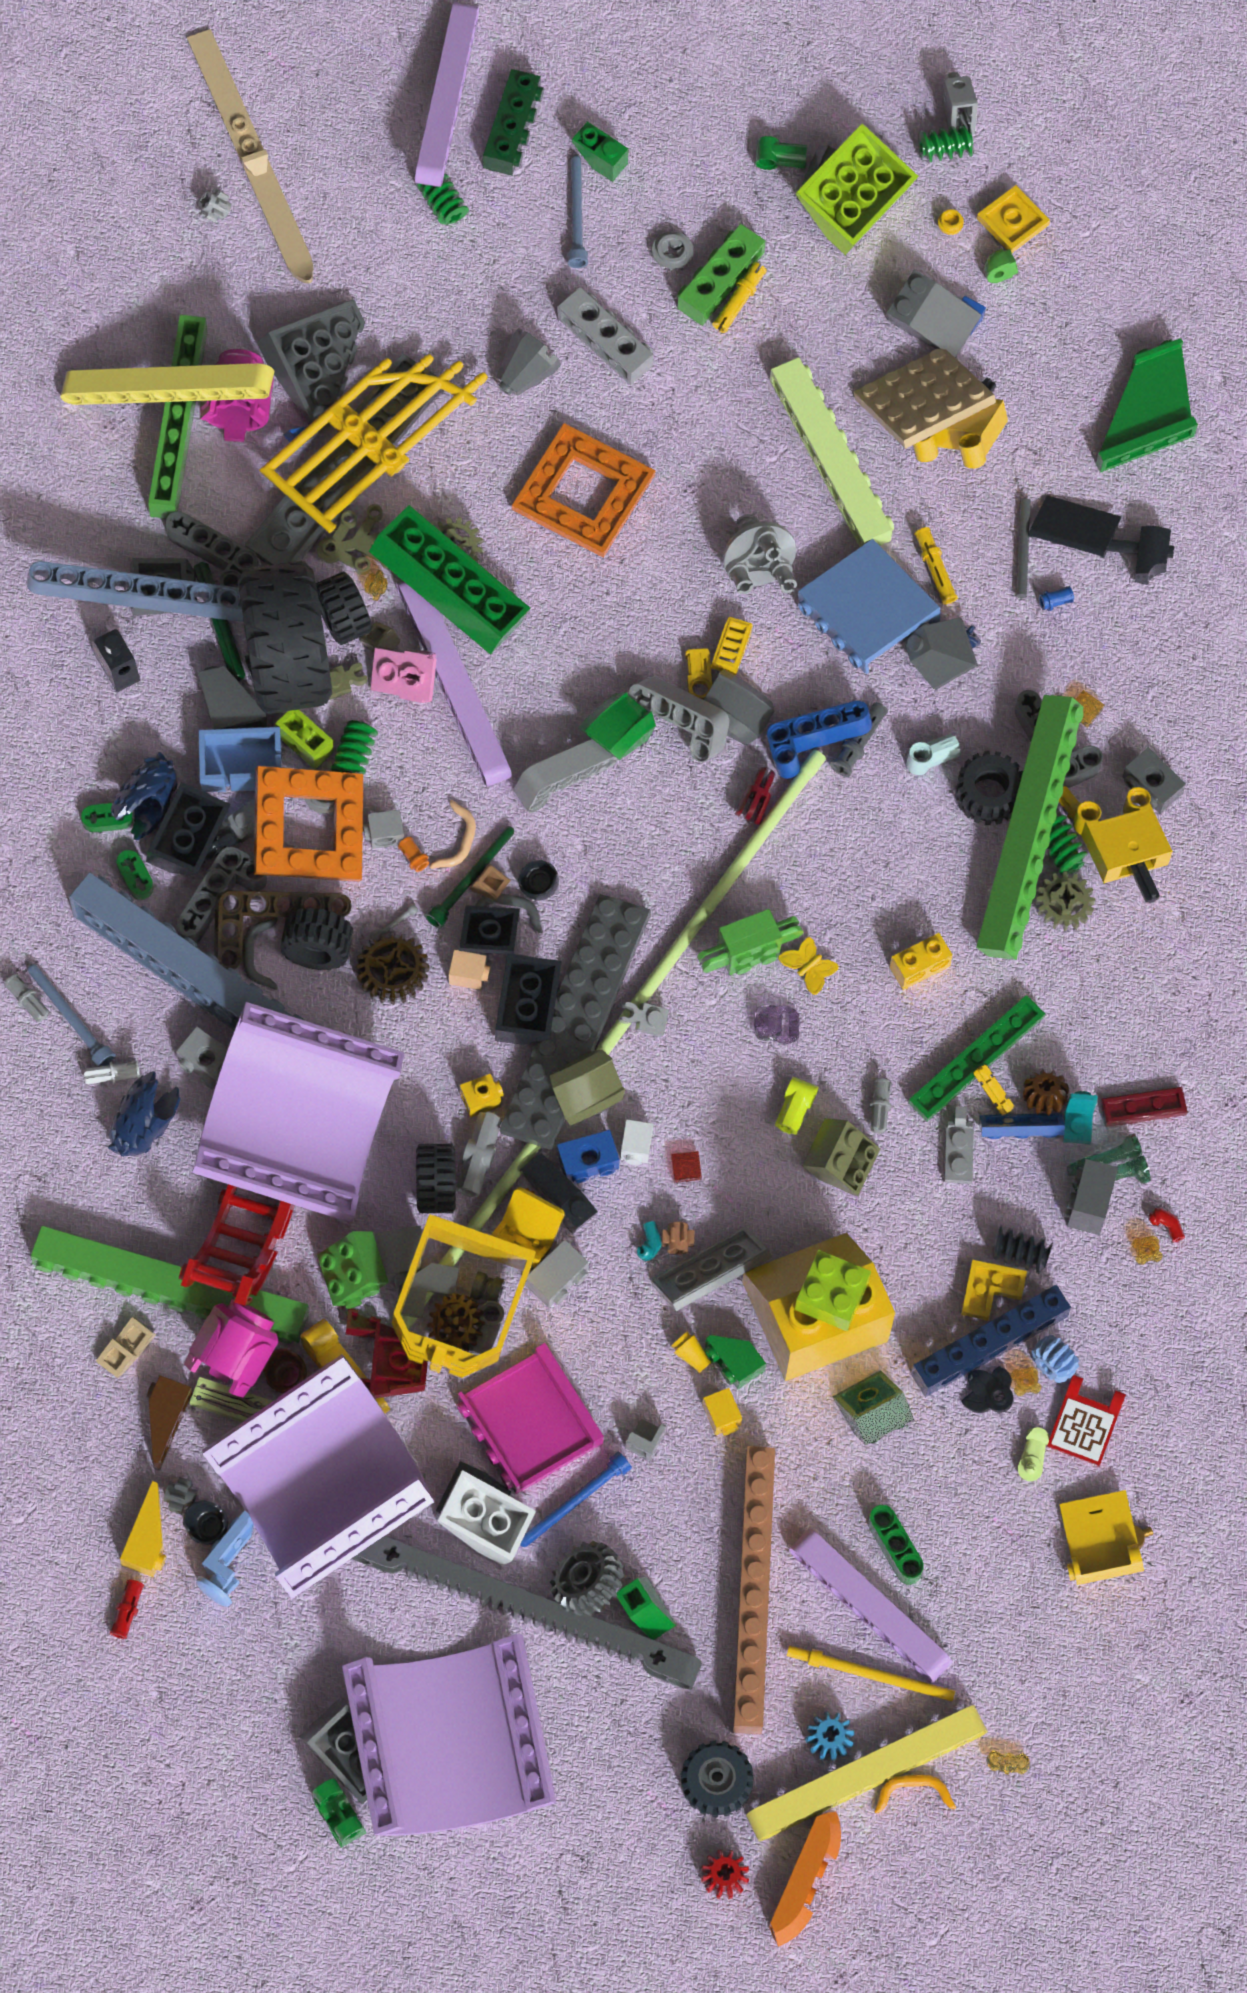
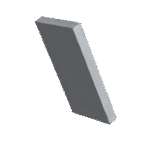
[650,1227,772,1311]

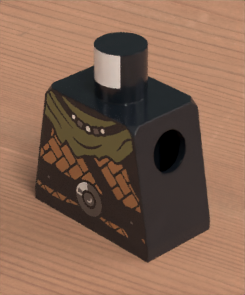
[93,629,140,692]

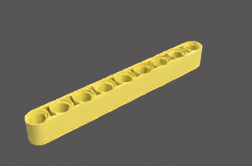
[61,363,274,405]
[746,1705,988,1842]

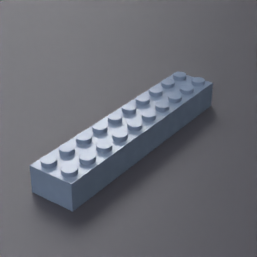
[69,872,305,1030]

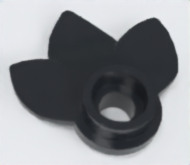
[961,1366,1014,1413]

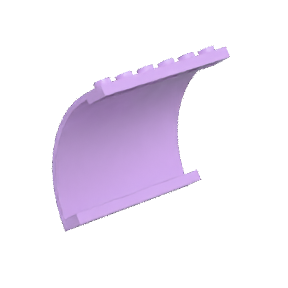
[192,1002,404,1223]
[202,1354,434,1598]
[342,1634,557,1836]

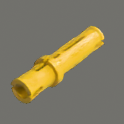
[712,262,767,333]
[914,527,958,605]

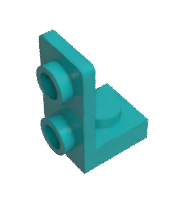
[1063,1091,1098,1145]

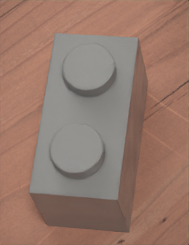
[525,1240,589,1308]

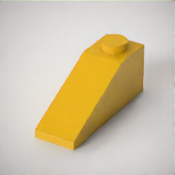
[120,1481,167,1578]

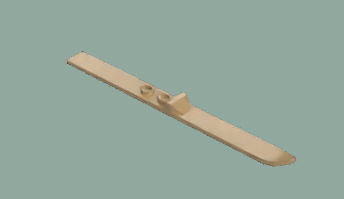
[187,29,314,284]

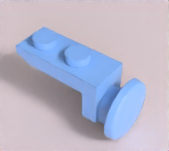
[196,1511,254,1607]

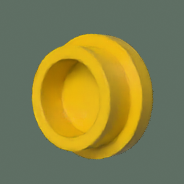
[938,209,964,235]

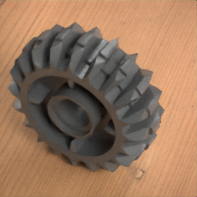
[550,1541,625,1616]

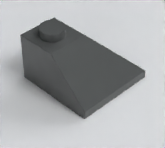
[903,618,978,690]

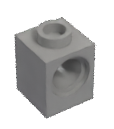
[363,809,404,849]

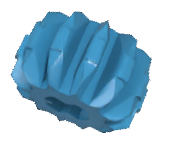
[805,1711,855,1761]

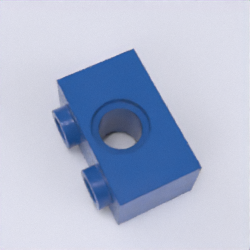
[557,1130,620,1184]

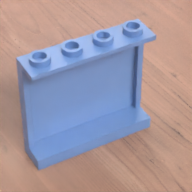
[798,539,941,674]

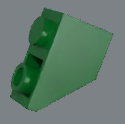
[572,121,629,182]
[704,1335,766,1389]
[616,1577,677,1640]

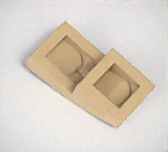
[96,1317,156,1378]

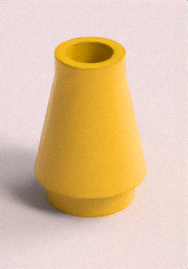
[671,1331,711,1373]

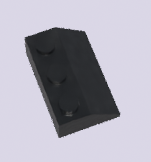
[146,782,231,876]
[495,954,562,1045]

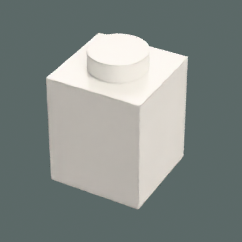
[621,1120,654,1165]

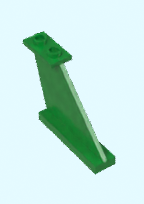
[1096,338,1198,473]

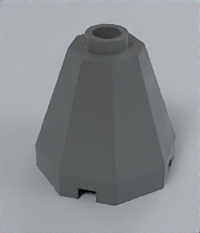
[496,328,561,396]

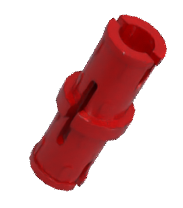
[109,1579,144,1640]

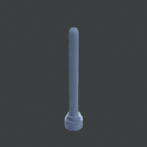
[567,155,588,268]
[27,964,116,1067]

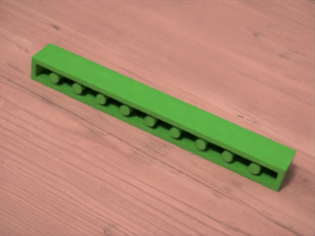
[976,695,1084,960]
[31,1226,309,1344]

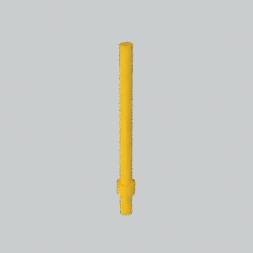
[786,1645,955,1702]

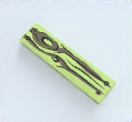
[190,1377,273,1422]

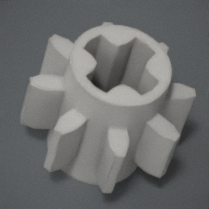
[198,188,231,223]

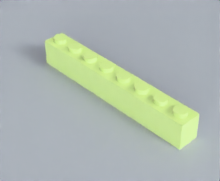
[770,358,894,548]

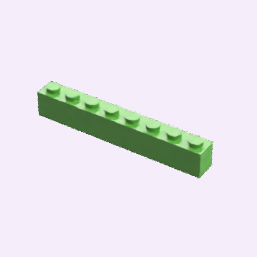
[148,315,208,519]

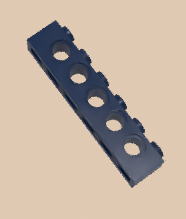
[911,1284,1071,1398]

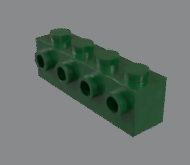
[483,69,544,176]

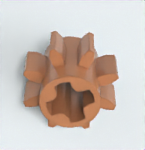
[661,1222,695,1255]

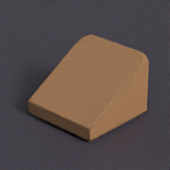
[469,864,511,901]

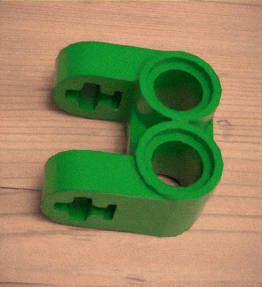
[312,1778,366,1848]

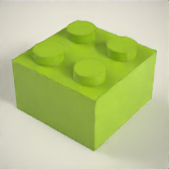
[795,1249,871,1332]

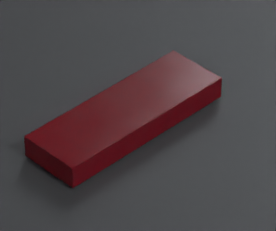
[1101,1087,1188,1127]

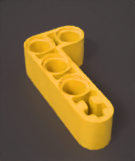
[300,1318,390,1414]

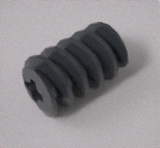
[992,1225,1054,1274]

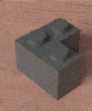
[1064,1159,1118,1235]

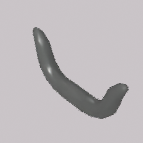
[475,893,543,933]
[243,917,278,990]

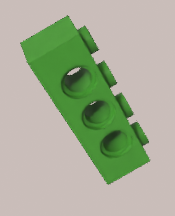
[677,224,766,326]

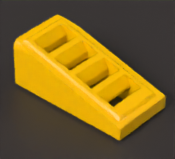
[711,617,753,676]

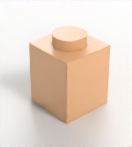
[449,950,491,990]

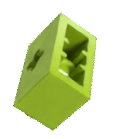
[275,709,334,770]

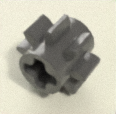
[163,1477,198,1515]

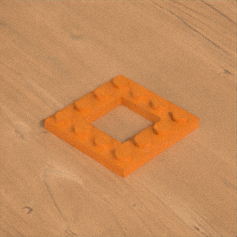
[512,423,656,558]
[254,766,363,882]

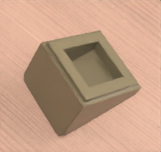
[359,621,400,652]

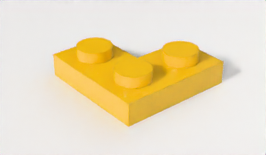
[961,1260,1027,1321]

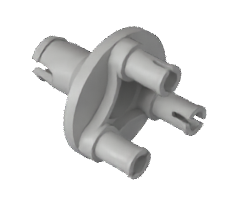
[723,514,797,594]

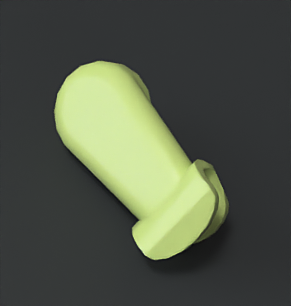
[1018,1427,1049,1481]

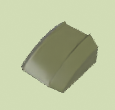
[549,1050,625,1126]

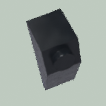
[519,1153,598,1234]

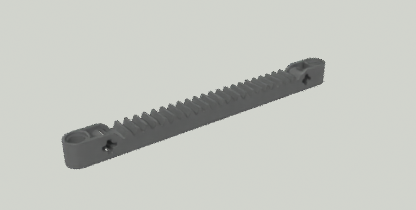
[351,1536,703,1690]

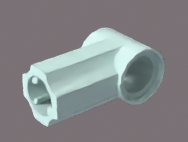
[906,733,961,775]

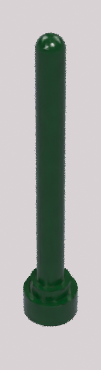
[424,826,515,929]

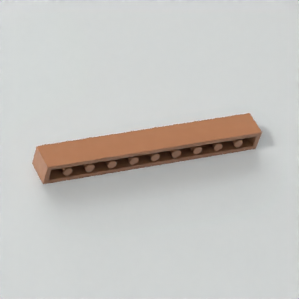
[733,1446,775,1735]

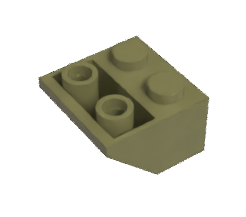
[802,1118,881,1196]

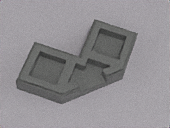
[394,1263,459,1319]

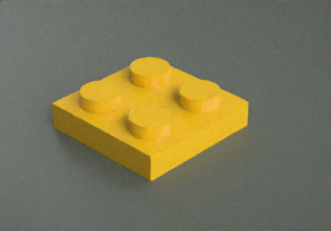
[977,185,1050,253]

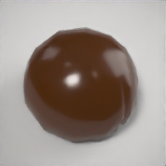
[263,1349,307,1394]

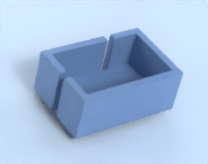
[199,727,282,792]

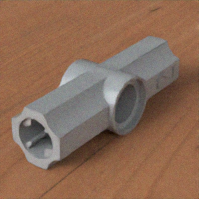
[456,1112,502,1197]

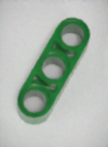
[868,1505,924,1585]

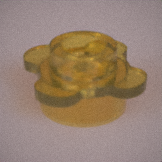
[364,570,388,601]
[1132,1236,1163,1265]
[1011,1367,1041,1397]

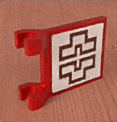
[1047,1375,1126,1467]

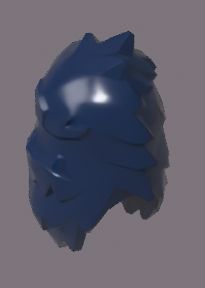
[111,752,178,841]
[108,1071,181,1157]

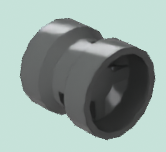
[470,1271,505,1303]

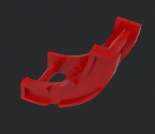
[179,1184,295,1306]

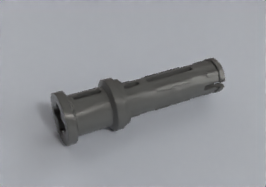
[830,702,888,777]

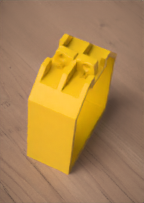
[392,1214,536,1378]

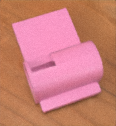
[370,648,437,703]

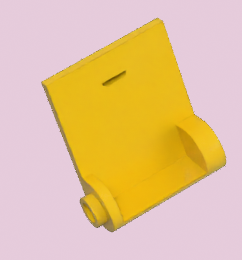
[1059,1490,1144,1585]

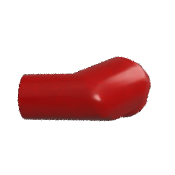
[1148,1207,1185,1242]

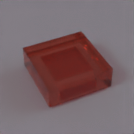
[671,1151,702,1183]

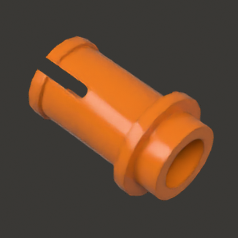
[397,836,429,872]

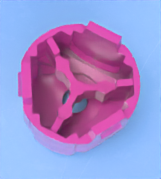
[200,349,274,442]
[183,1298,279,1398]

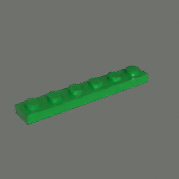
[908,995,1046,1122]

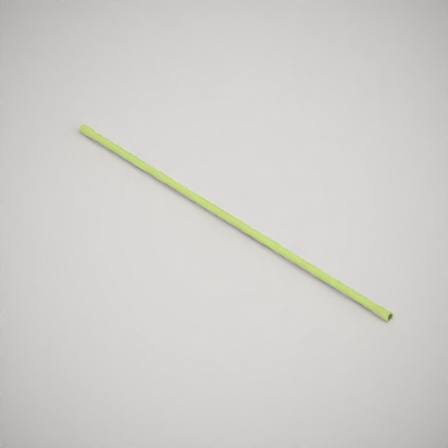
[401,750,826,1331]

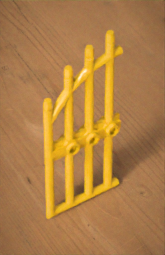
[259,354,488,533]

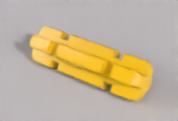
[973,1065,1014,1115]

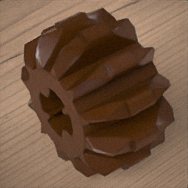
[1022,1069,1069,1116]

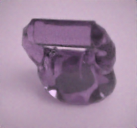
[754,1005,799,1044]

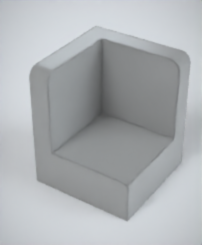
[625,1419,667,1461]

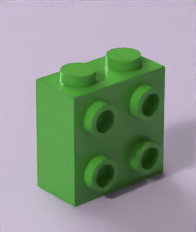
[317,1231,389,1309]

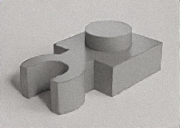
[618,1002,669,1037]

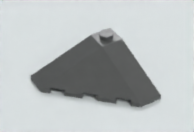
[257,299,365,425]

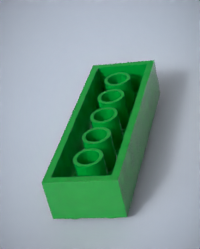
[368,505,531,655]

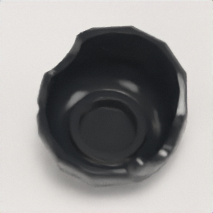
[518,860,559,901]
[183,1500,229,1545]

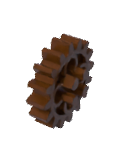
[427,1293,485,1352]

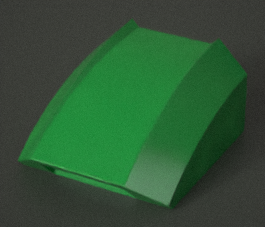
[578,692,656,761]

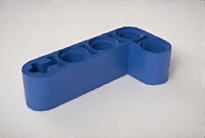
[767,701,872,779]

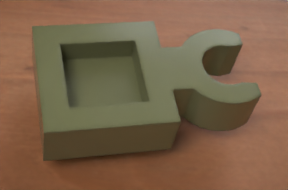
[329,663,367,700]

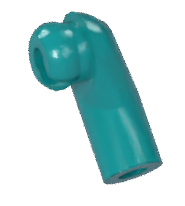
[636,1221,662,1261]

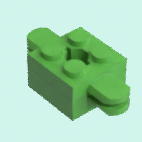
[697,909,804,975]

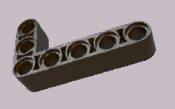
[214,890,352,970]

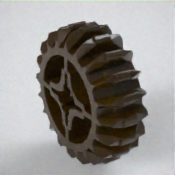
[355,932,430,1005]

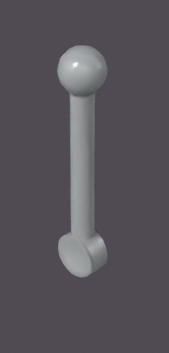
[370,905,418,942]

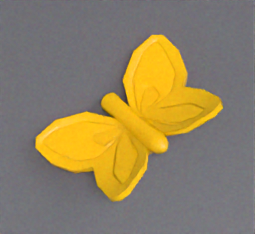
[778,937,839,995]

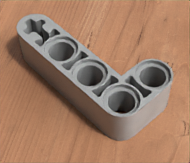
[629,676,729,762]
[514,739,618,813]

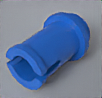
[1038,586,1074,611]

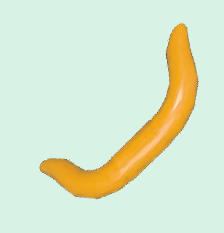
[875,1775,956,1813]

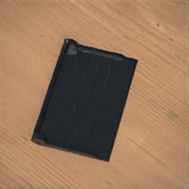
[1029,495,1122,558]

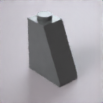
[198,666,267,730]

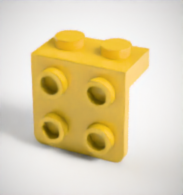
[491,1187,565,1268]

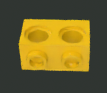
[889,933,953,990]

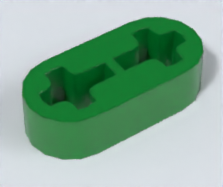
[81,803,133,832]
[116,850,154,900]

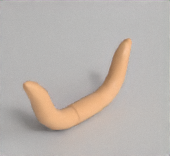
[430,800,476,869]

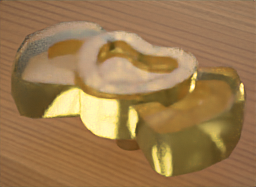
[986,1750,1030,1775]

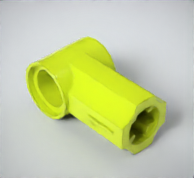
[775,1076,819,1135]

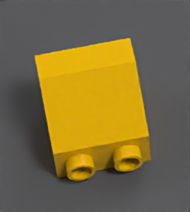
[742,1232,895,1381]

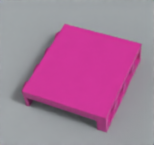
[456,1343,604,1494]

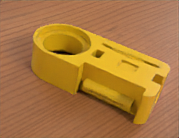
[685,649,712,700]

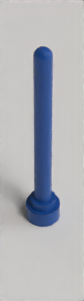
[520,1451,632,1547]

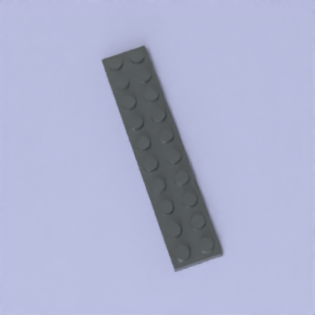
[245,353,442,565]
[499,894,651,1150]

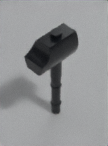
[1051,526,1174,585]

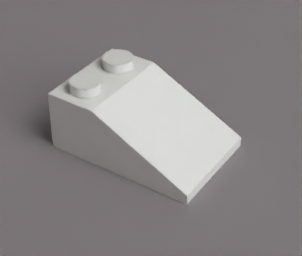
[437,1470,536,1565]

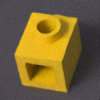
[460,1074,504,1118]

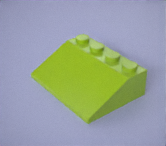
[795,123,919,256]

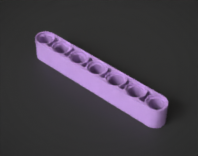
[789,1528,952,1683]

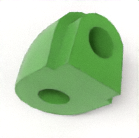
[984,248,1018,283]

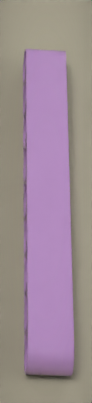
[415,2,479,187]
[396,581,512,787]

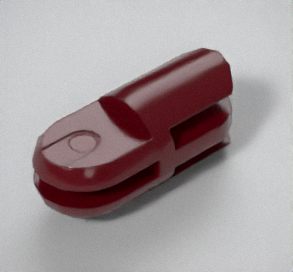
[735,767,775,825]

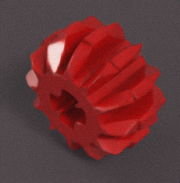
[700,1849,749,1899]

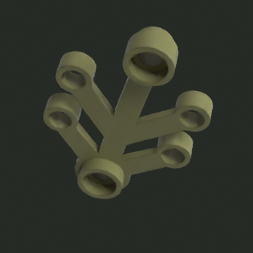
[317,504,388,575]

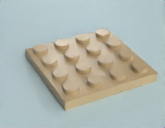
[854,349,996,449]

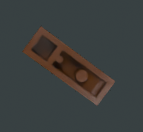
[146,1375,193,1471]

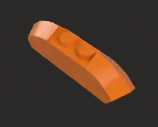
[769,1811,841,1947]

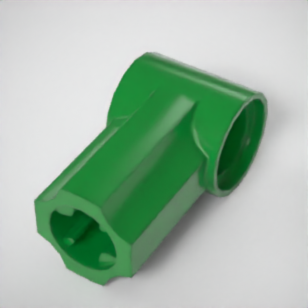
[755,136,807,170]

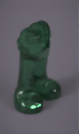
[1067,1133,1151,1192]

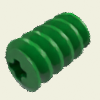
[918,125,973,163]
[417,174,469,225]
[331,720,378,775]
[1047,815,1088,876]

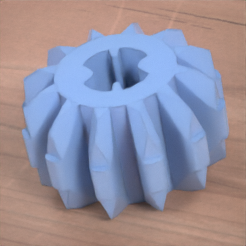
[1031,1335,1079,1383]

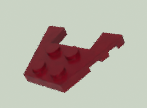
[345,1308,428,1399]

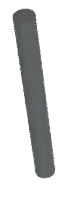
[1016,498,1031,599]

